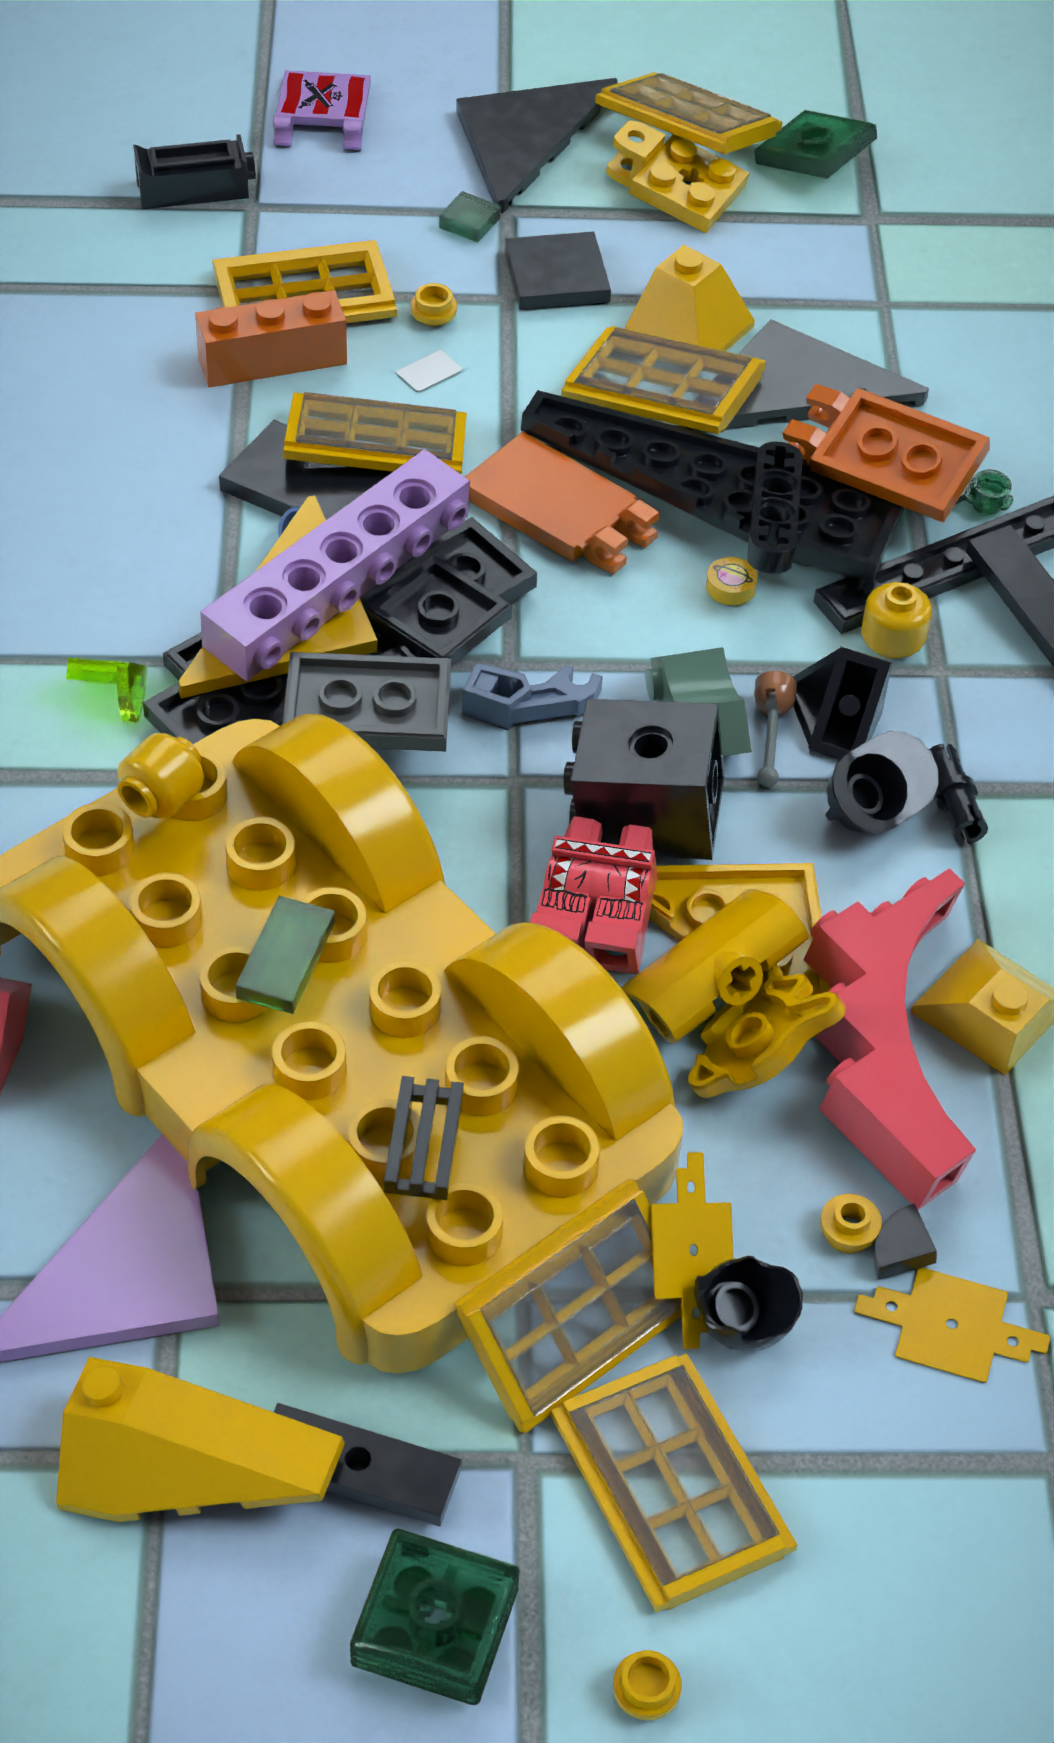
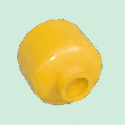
[861,582,932,659]
[117,733,204,819]

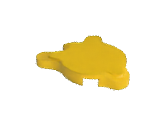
[688,964,846,1098]

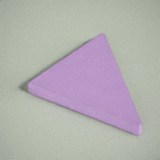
[0,1134,220,1362]

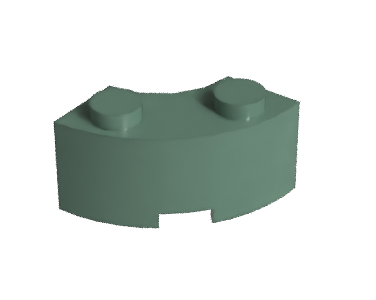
[645,647,752,757]

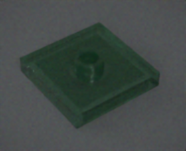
[754,110,877,179]

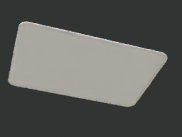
[397,350,462,392]

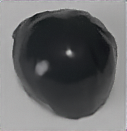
[694,1256,803,1351]

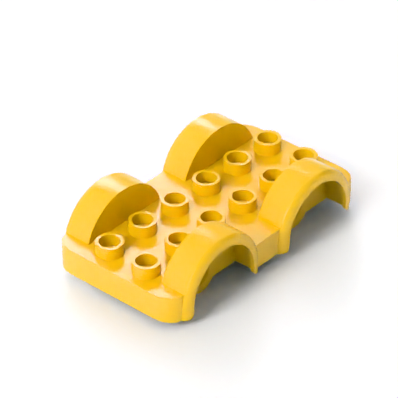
[0,714,683,1374]

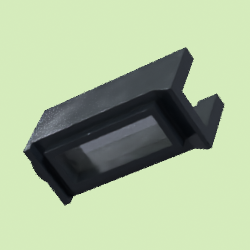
[133,134,256,209]

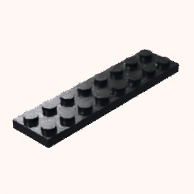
[143,517,537,744]

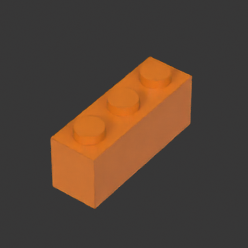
[195,290,347,388]

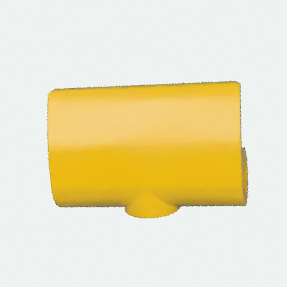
[621,889,809,1044]

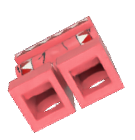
[530,816,658,975]

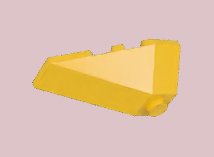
[56,1357,345,1522]

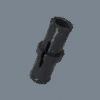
[929,744,988,844]

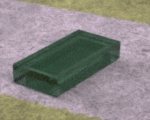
[235,895,335,1014]

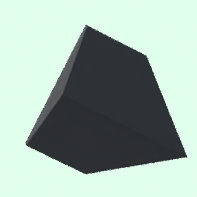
[793,646,892,759]

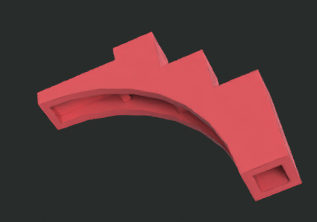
[803,868,976,1210]

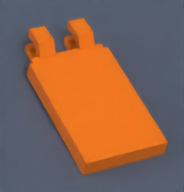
[782,384,990,523]
[465,431,659,574]

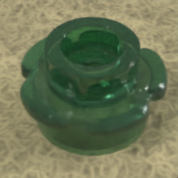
[965,469,1013,515]

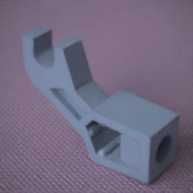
[462,663,603,730]

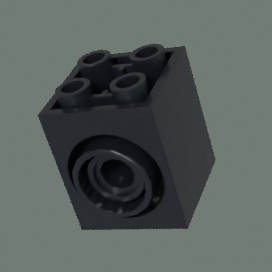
[564,699,725,860]

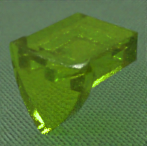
[66,658,147,723]

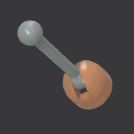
[754,671,797,787]

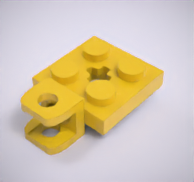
[606,120,750,233]

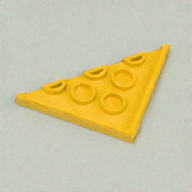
[179,495,377,699]
[649,863,831,1038]

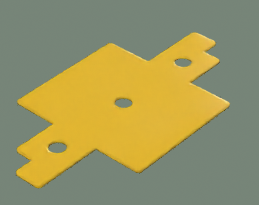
[651,1152,734,1349]
[854,1267,1050,1383]

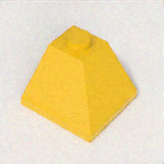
[625,245,755,351]
[911,939,1054,1075]

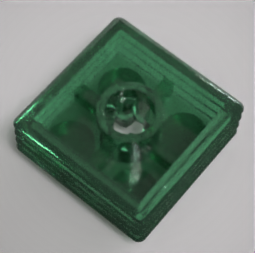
[350,1529,520,1705]

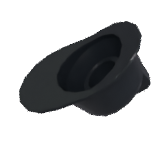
[825,731,938,834]

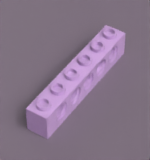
[200,449,470,682]

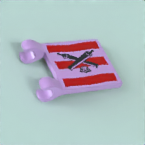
[273,70,371,150]

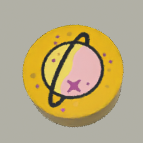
[706,557,758,605]

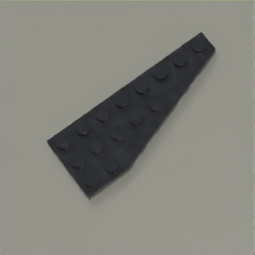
[521,390,905,582]

